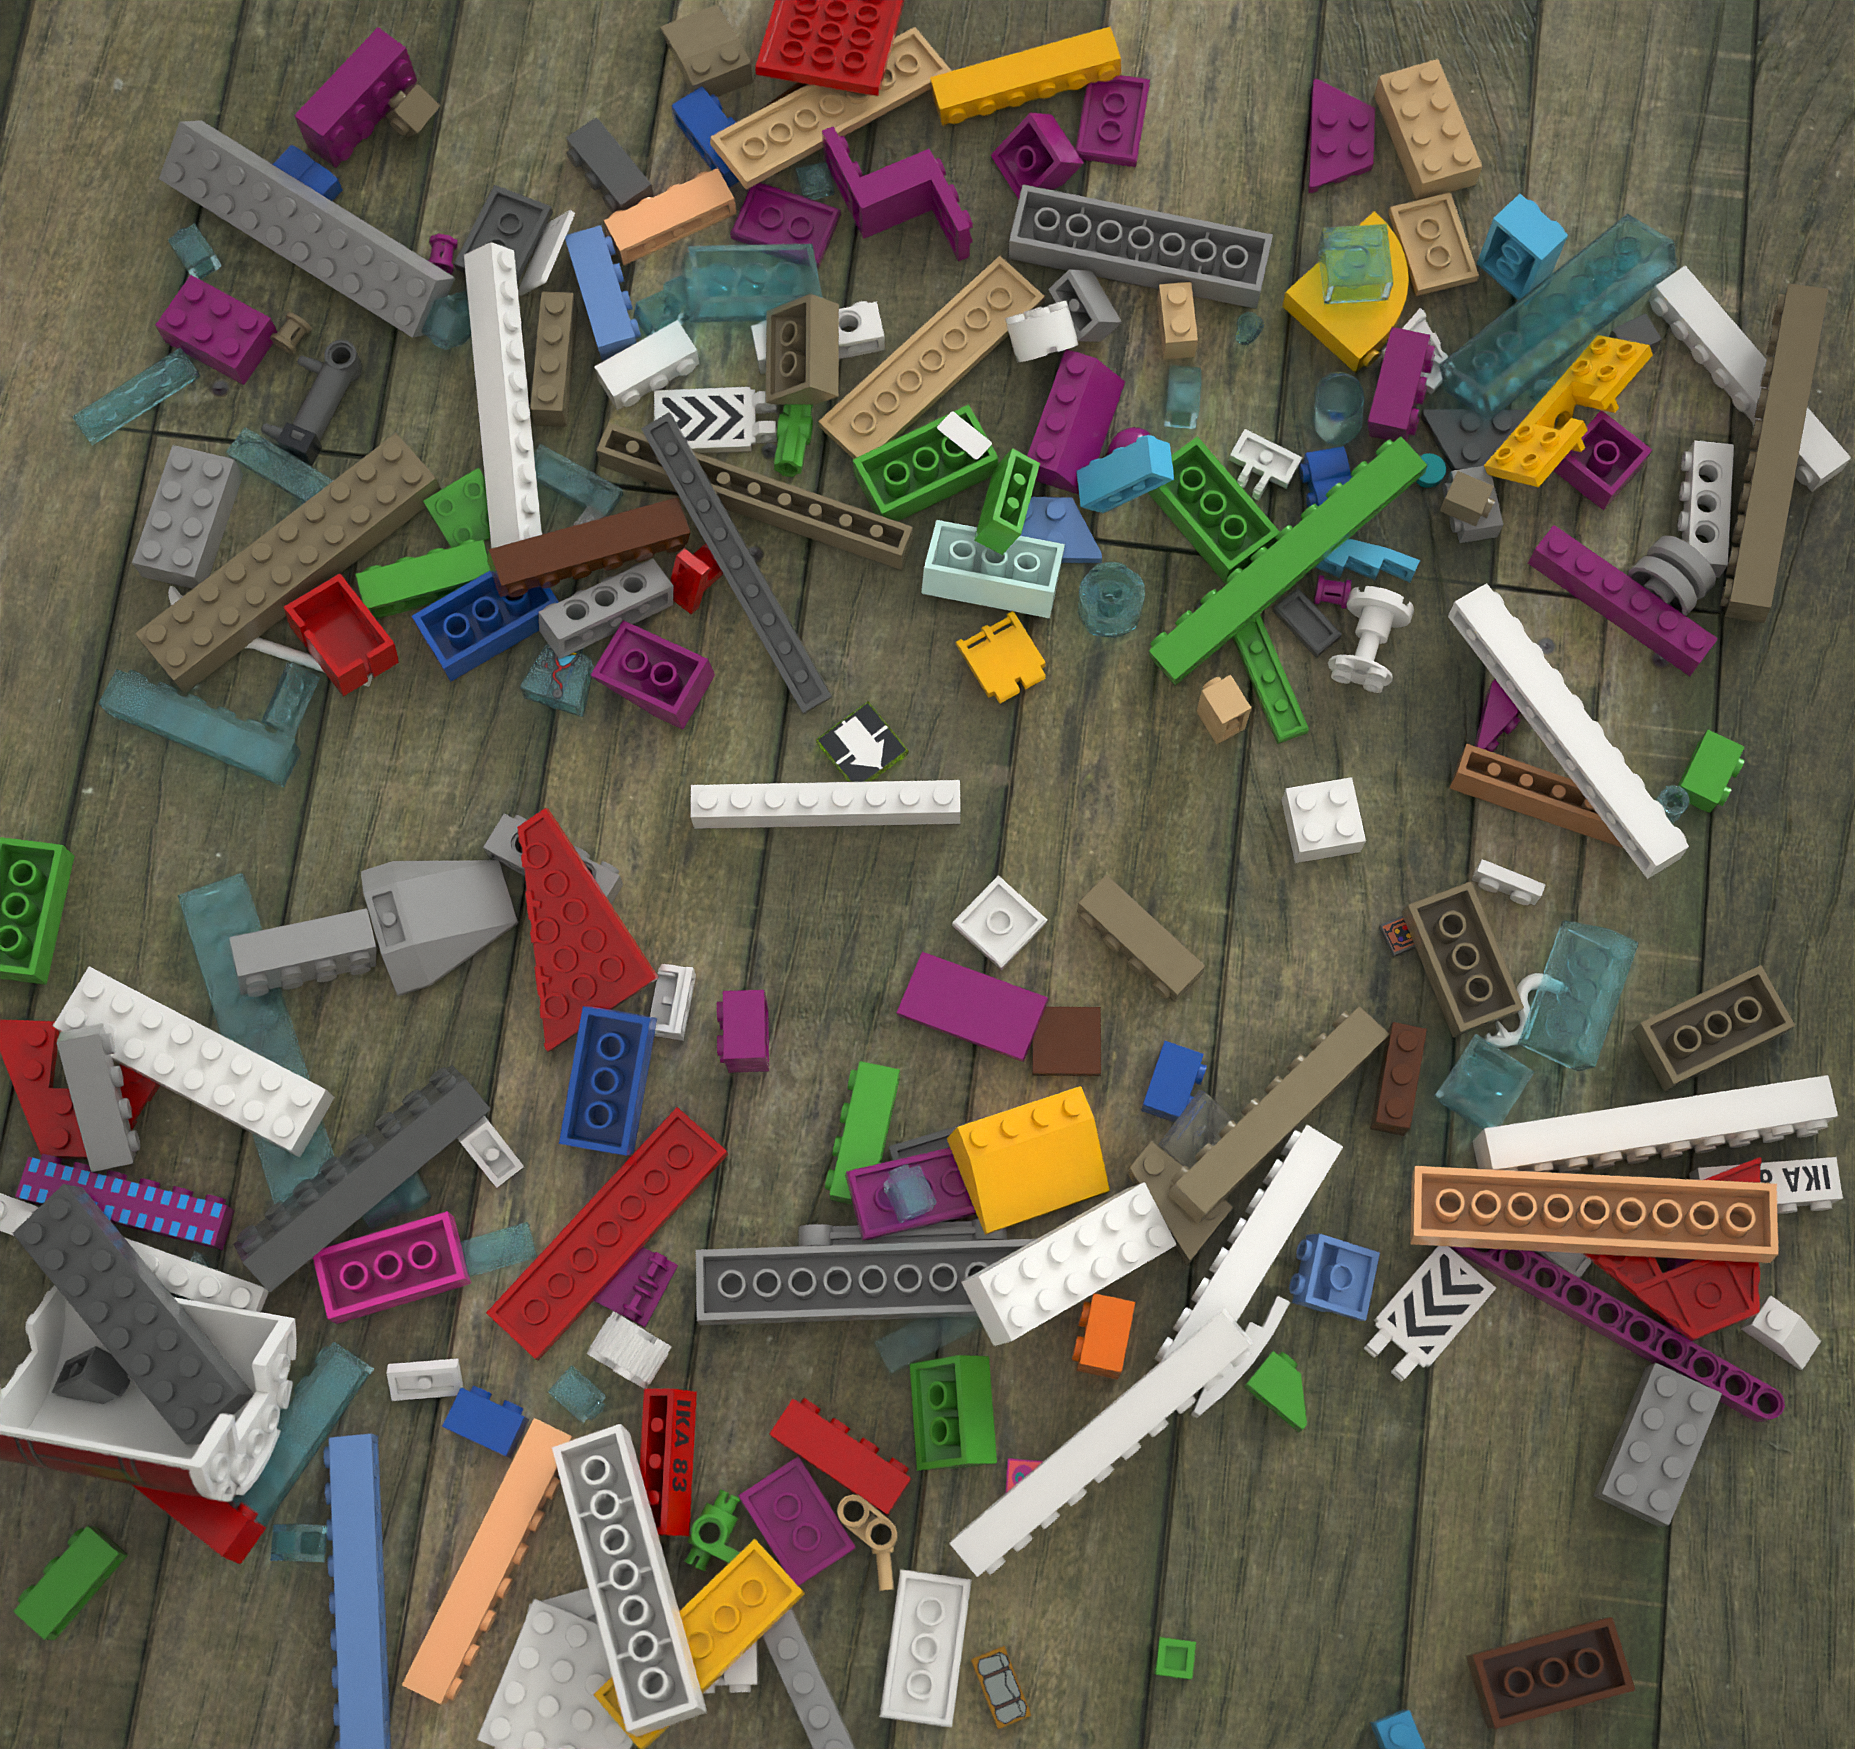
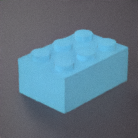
[1477,194,1568,305]

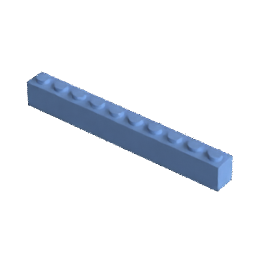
[324,1434,391,1749]

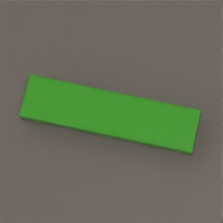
[1232,614,1309,744]

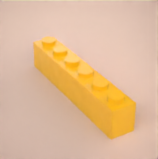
[930,26,1121,125]

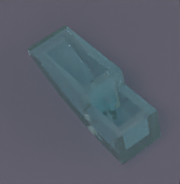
[633,259,734,337]

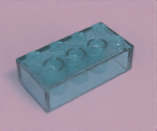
[681,244,822,323]

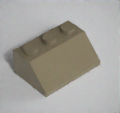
[766,294,839,404]

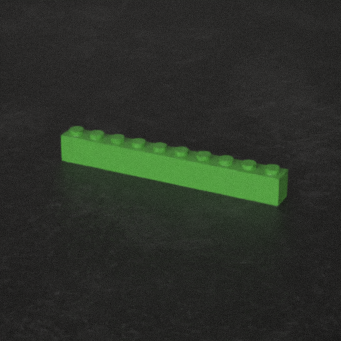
[1149,437,1427,686]

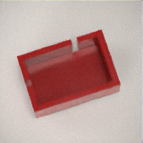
[284,573,399,697]

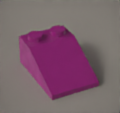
[591,620,715,730]

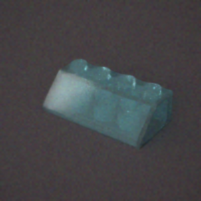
[1518,920,1639,1072]

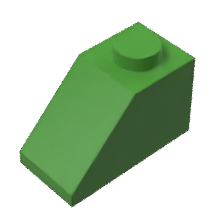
[1244,1351,1307,1433]

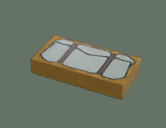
[971,1646,1031,1729]

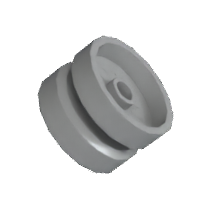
[1628,536,1716,616]

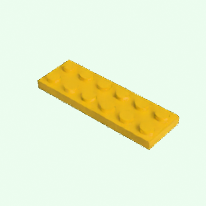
[593,1539,805,1749]

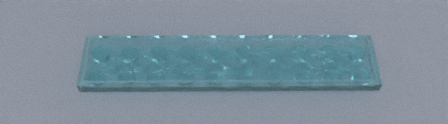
[178,873,335,1204]

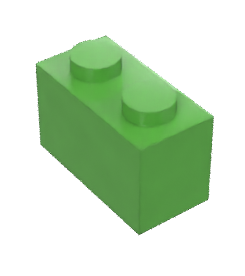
[1673,729,1745,813]

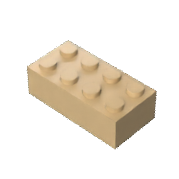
[1374,59,1482,201]

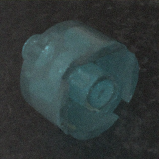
[1077,562,1145,638]

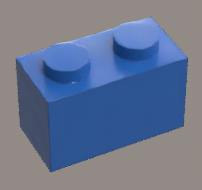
[1141,1041,1207,1124]
[442,1385,529,1458]

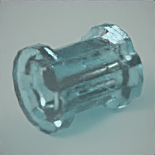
[1655,785,1690,823]

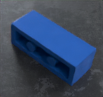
[671,86,739,188]

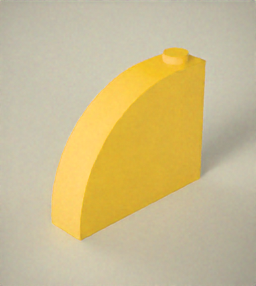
[1282,211,1408,373]

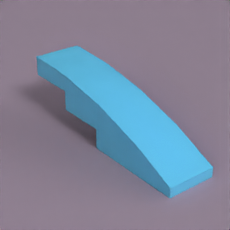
[1316,539,1420,582]

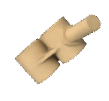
[837,1495,898,1591]

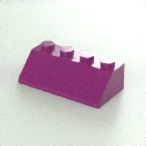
[1027,349,1125,495]

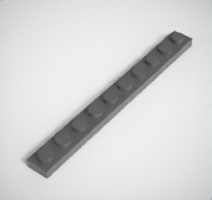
[641,412,833,714]

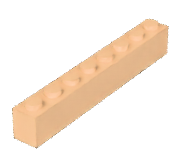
[402,1418,576,1704]

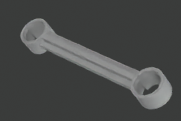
[798,1219,1007,1246]

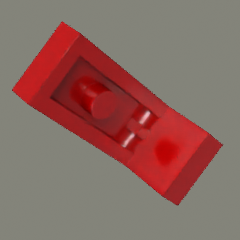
[670,543,724,614]

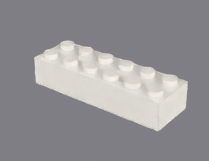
[961,1182,1177,1346]

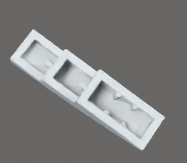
[1191,1296,1290,1418]

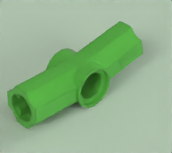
[774,404,813,477]

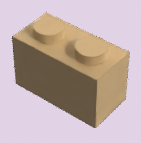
[1157,282,1198,360]
[1196,675,1251,744]

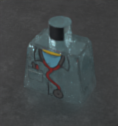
[520,644,593,717]

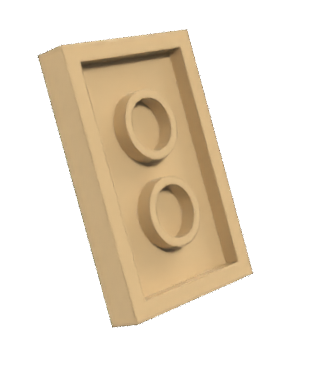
[1388,192,1479,296]

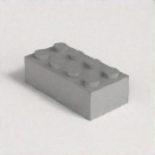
[132,445,243,589]
[229,908,376,997]
[1593,1363,1722,1527]

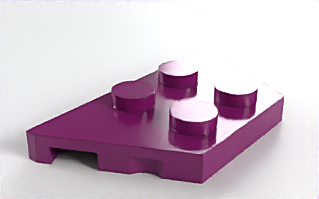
[1308,79,1375,193]

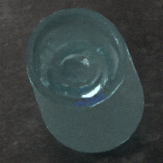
[1314,371,1364,445]

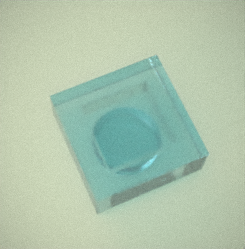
[796,161,835,200]

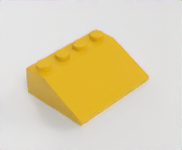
[947,1086,1110,1235]

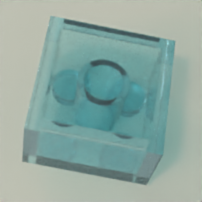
[1318,224,1394,304]
[1433,1034,1535,1130]

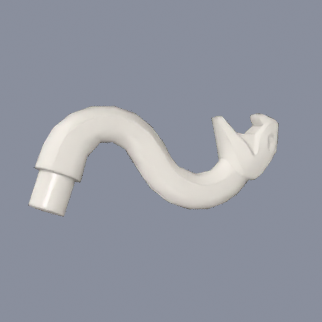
[1484,973,1564,1048]

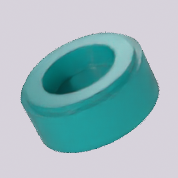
[1416,453,1446,488]

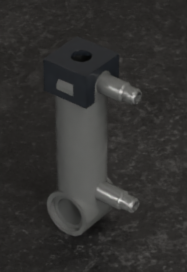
[261,340,363,466]

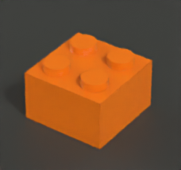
[1072,1293,1135,1379]

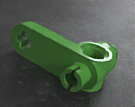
[684,1489,741,1572]

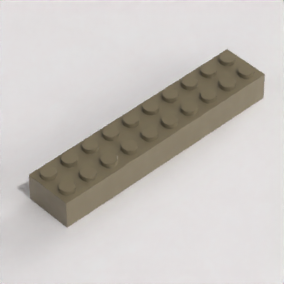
[1720,283,1829,623]
[135,433,441,694]

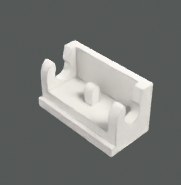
[650,964,696,1041]

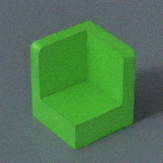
[1154,1637,1196,1679]

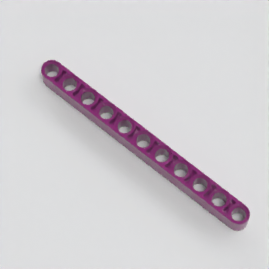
[1449,1246,1785,1422]

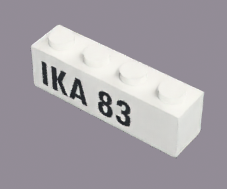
[1689,1157,1843,1214]

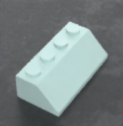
[921,520,1065,618]

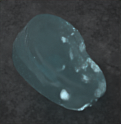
[1235,312,1264,345]

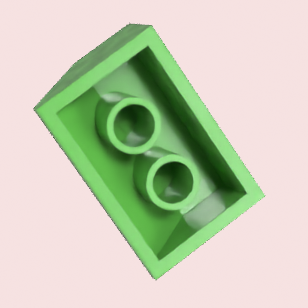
[910,1355,997,1471]

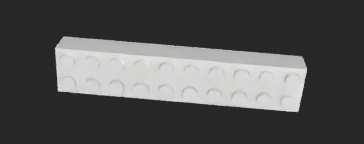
[1473,1075,1838,1174]

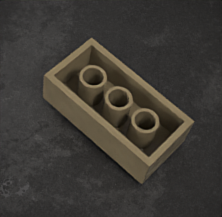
[1401,881,1524,1038]
[1631,965,1795,1092]

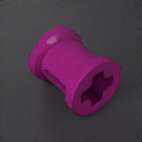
[427,234,458,275]
[1314,575,1352,609]

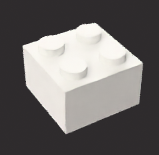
[1281,777,1366,863]

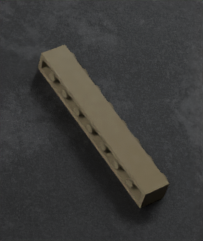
[1168,1006,1389,1224]

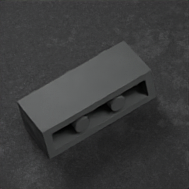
[566,117,654,213]

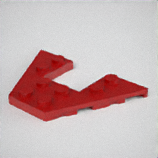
[0,1020,160,1159]
[1582,1157,1762,1341]

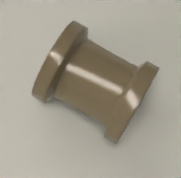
[270,312,312,355]

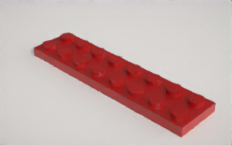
[486,1107,728,1361]

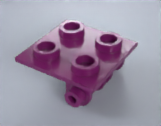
[594,1247,678,1328]

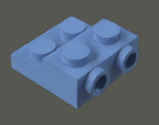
[1289,1233,1380,1321]

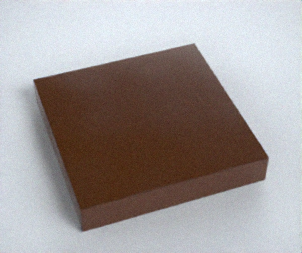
[1032,1007,1101,1076]

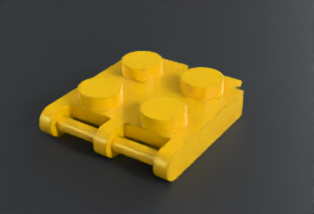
[955,611,1046,704]

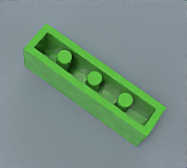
[356,540,490,619]
[825,1061,900,1205]

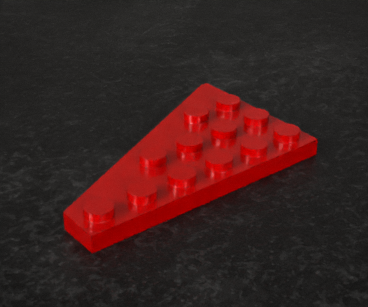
[517,808,659,1052]

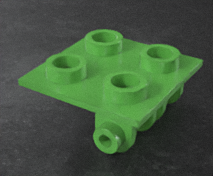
[423,467,490,548]

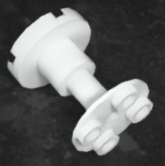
[1328,586,1414,693]

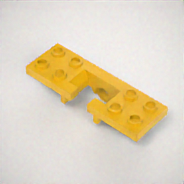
[1484,335,1653,487]

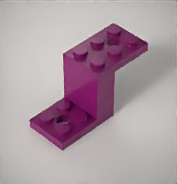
[822,126,973,262]

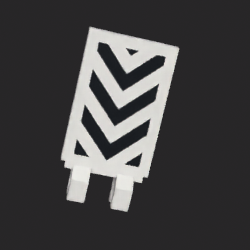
[654,387,777,453]
[1363,1246,1496,1382]

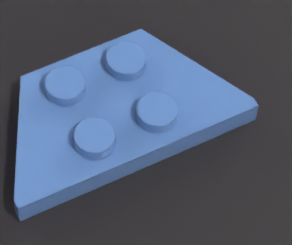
[1020,497,1102,563]

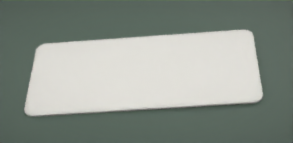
[937,412,992,460]

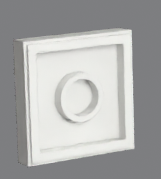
[952,876,1048,970]

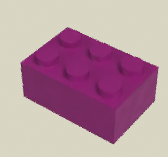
[155,275,278,385]
[1368,327,1435,442]

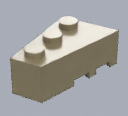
[1127,1141,1233,1266]

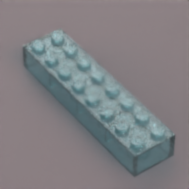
[1439,214,1677,421]

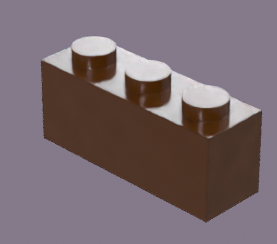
[1370,1022,1427,1136]

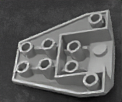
[361,860,518,996]

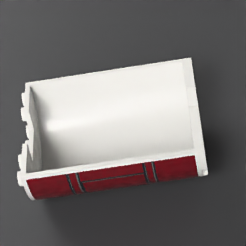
[0,1285,296,1502]

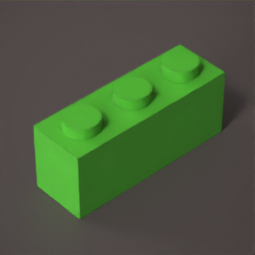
[974,448,1040,555]
[13,1526,128,1640]

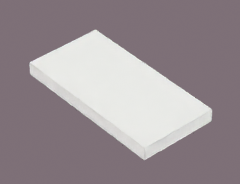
[880,1570,971,1727]

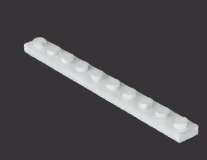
[0,1193,269,1312]

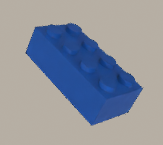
[412,571,559,682]
[559,1006,657,1156]

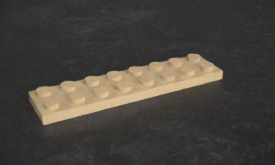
[710,27,951,189]
[818,256,1045,459]

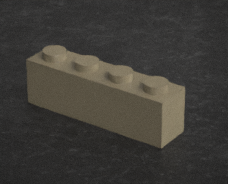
[530,291,578,427]
[1077,874,1205,1002]

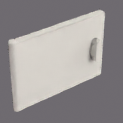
[518,210,575,296]

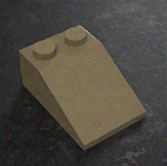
[660,4,753,97]

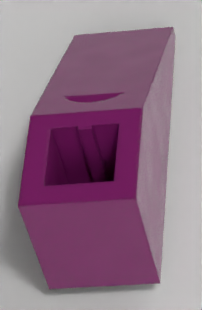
[1474,679,1521,752]

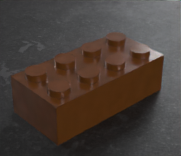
[1466,1617,1635,1729]

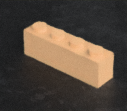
[604,168,737,266]

